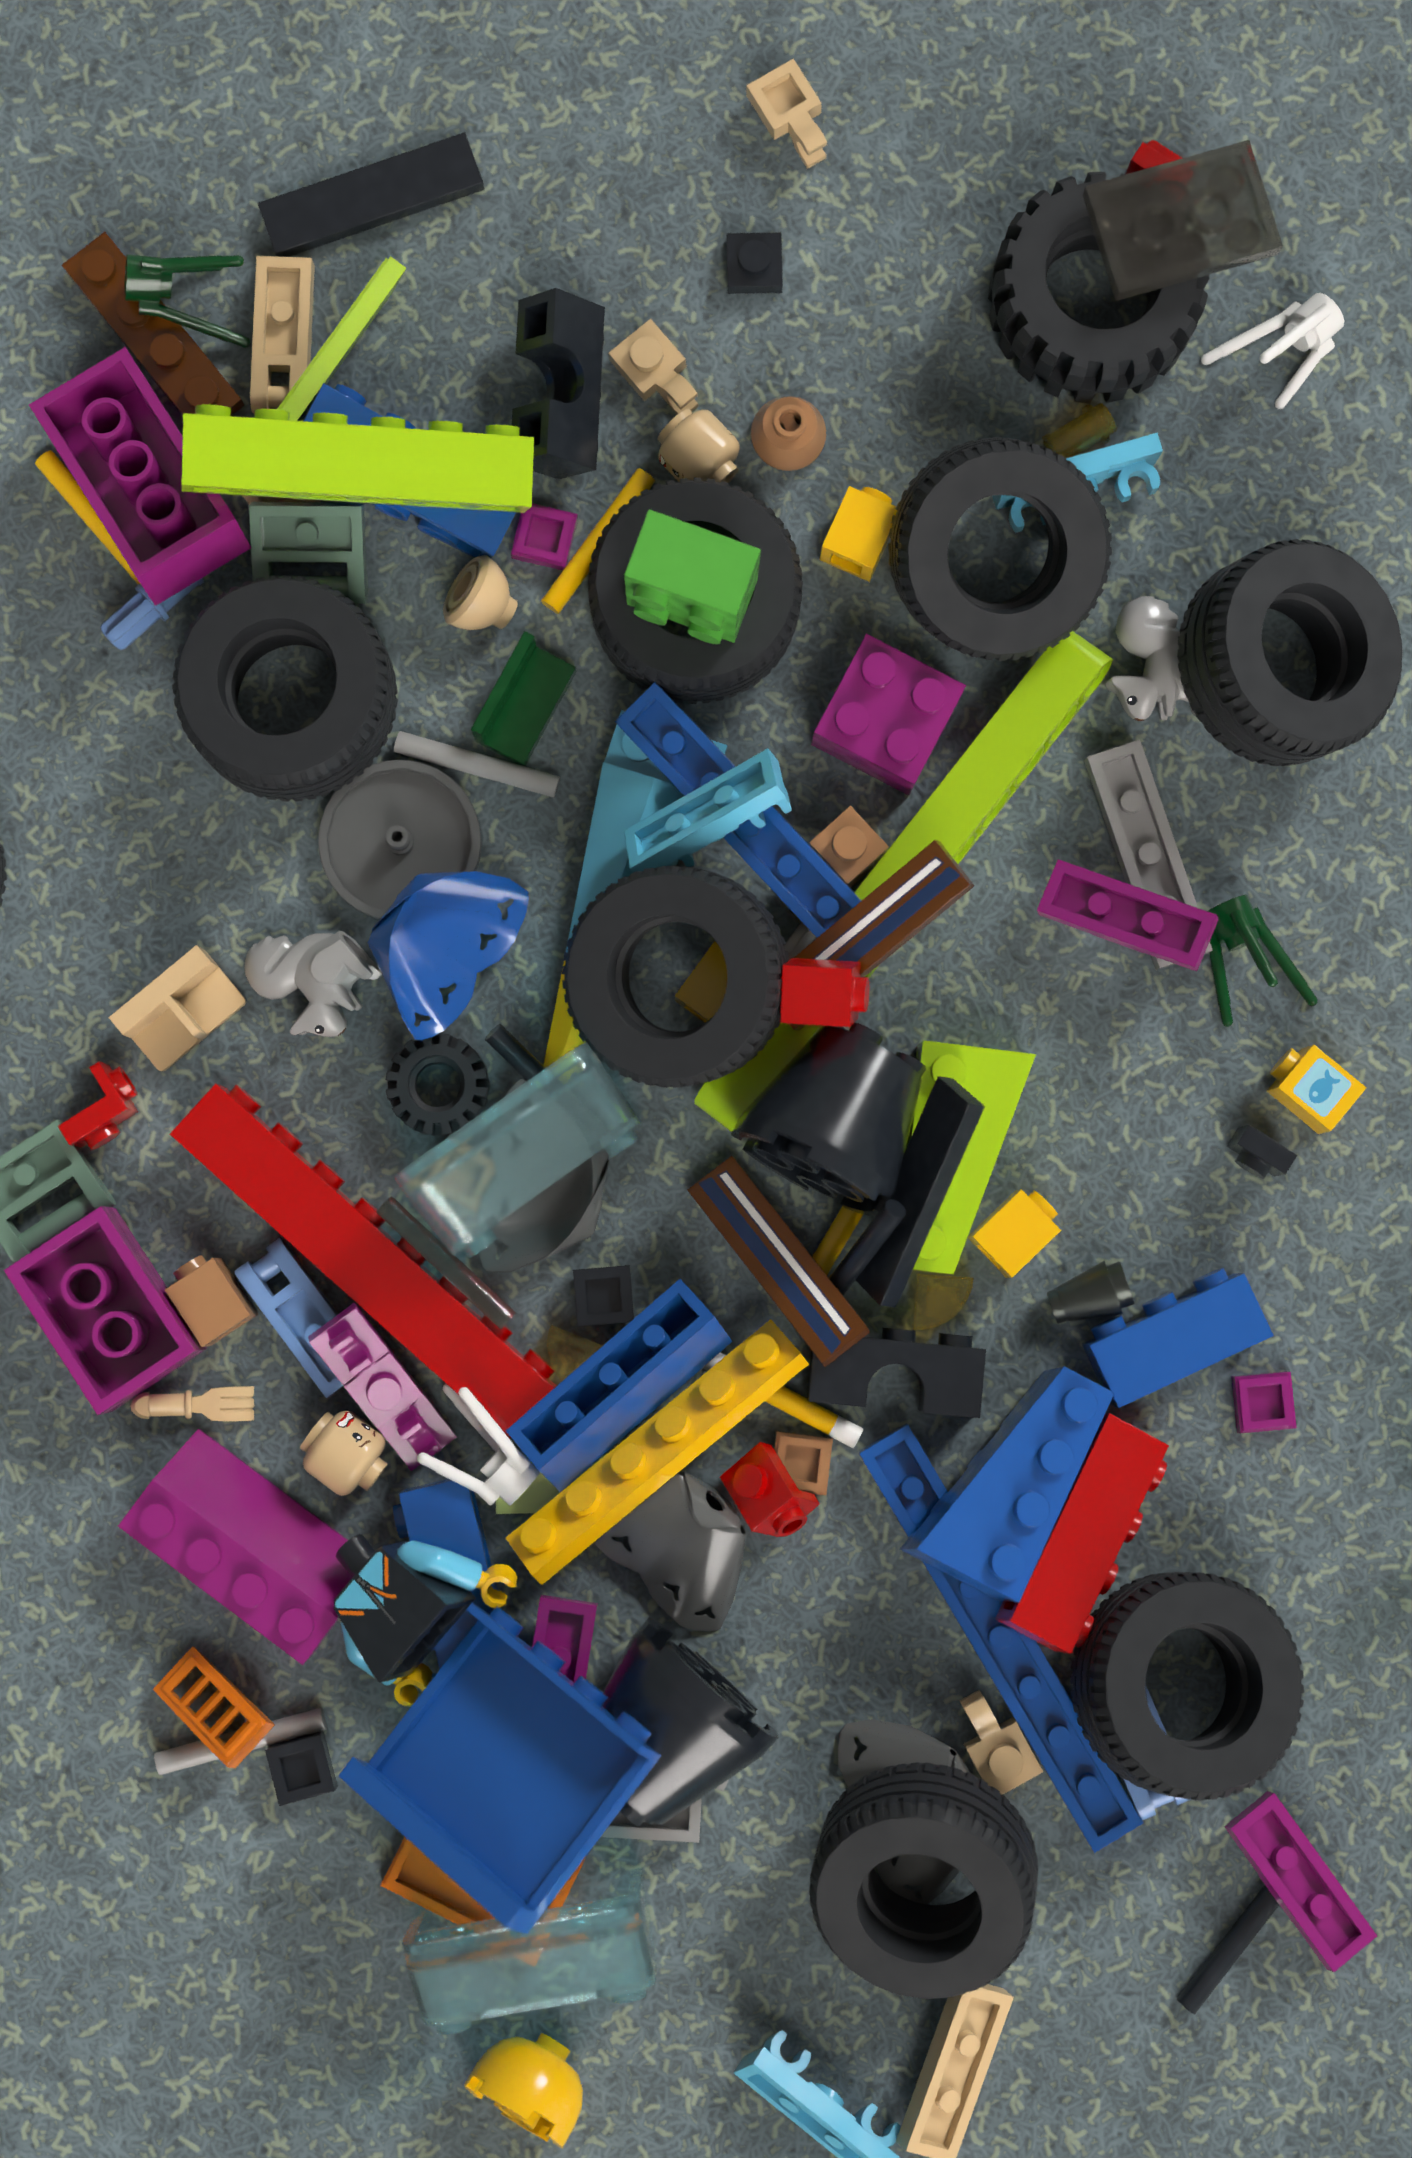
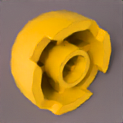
[464,2033,583,2149]

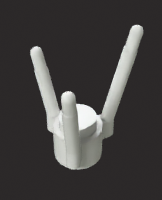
[1201,293,1344,409]
[417,1383,540,1506]

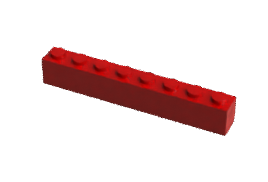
[170,1083,557,1439]

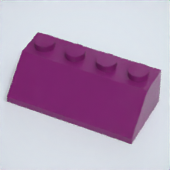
[118,1429,352,1665]

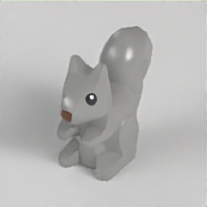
[1105,596,1196,721]
[244,930,382,1037]

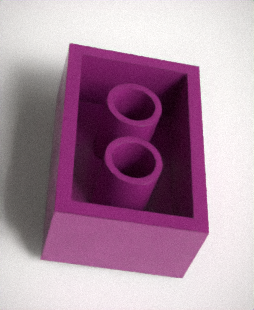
[4,1206,207,1415]

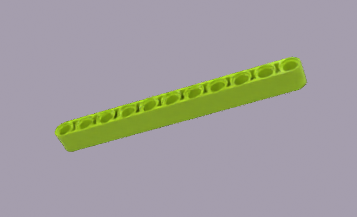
[695,631,1113,1132]

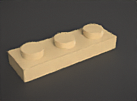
[896,1984,1014,2158]

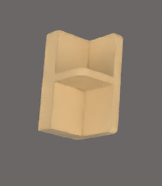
[108,945,246,1071]

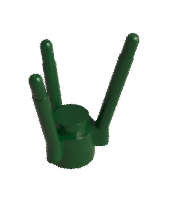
[124,254,251,348]
[1208,895,1318,1027]

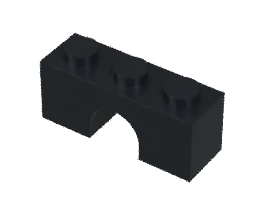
[511,288,605,479]
[806,1327,986,1418]

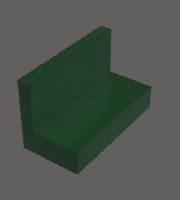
[471,631,577,766]

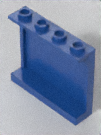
[338,1603,661,1935]

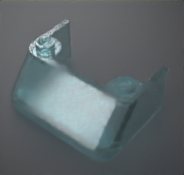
[394,1042,643,1259]
[402,1867,657,2035]

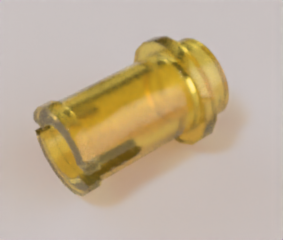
[1042,403,1117,459]

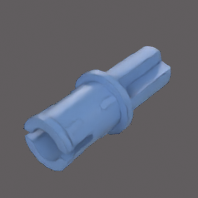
[100,578,204,650]

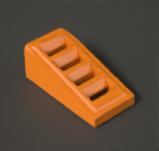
[153,1646,275,1769]

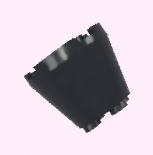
[731,1023,926,1217]
[602,1618,779,1826]

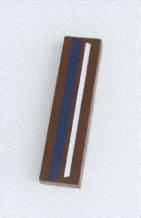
[790,840,974,1030]
[687,1156,870,1367]

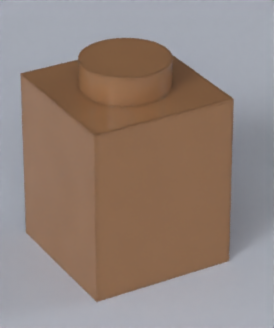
[809,805,889,888]
[165,1255,259,1347]

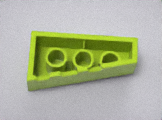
[906,1040,1036,1274]

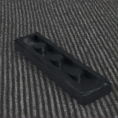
[258,132,485,257]
[856,1076,985,1307]

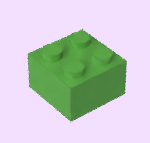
[624,509,761,645]

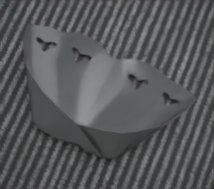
[477,1078,610,1272]
[594,1470,746,1631]
[838,1719,971,1905]

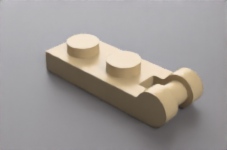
[250,256,315,415]

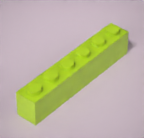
[182,405,534,513]

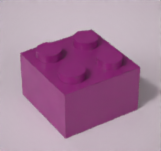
[811,634,966,796]

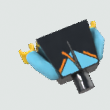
[334,1534,517,1706]

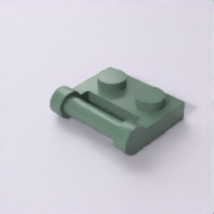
[248,502,368,604]
[0,1120,116,1263]

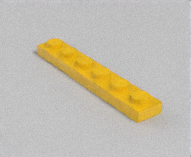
[506,1319,809,1585]

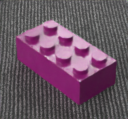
[29,347,251,606]

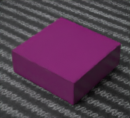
[511,503,578,571]
[1231,1371,1297,1434]

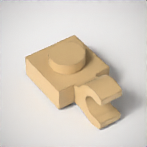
[746,58,827,169]
[608,319,698,414]
[959,1690,1043,1795]

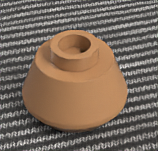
[751,396,826,471]

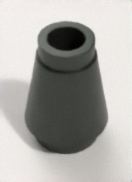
[1047,1260,1135,1324]

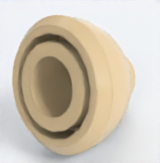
[443,555,518,630]

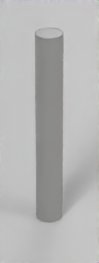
[394,731,560,798]
[154,1707,327,1775]

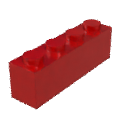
[995,1413,1169,1654]

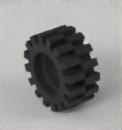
[385,1033,490,1137]

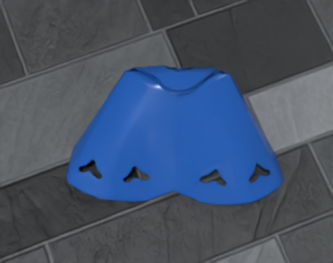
[368,871,529,1041]

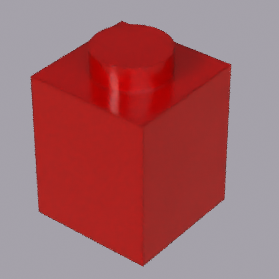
[780,958,870,1027]

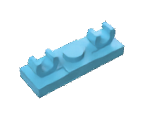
[992,432,1163,533]
[624,748,791,872]
[734,2030,901,2158]

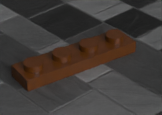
[62,232,245,416]

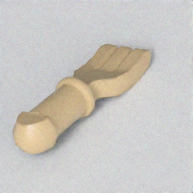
[130,1386,254,1422]

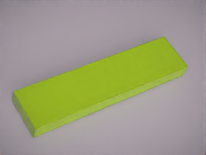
[277,256,406,421]

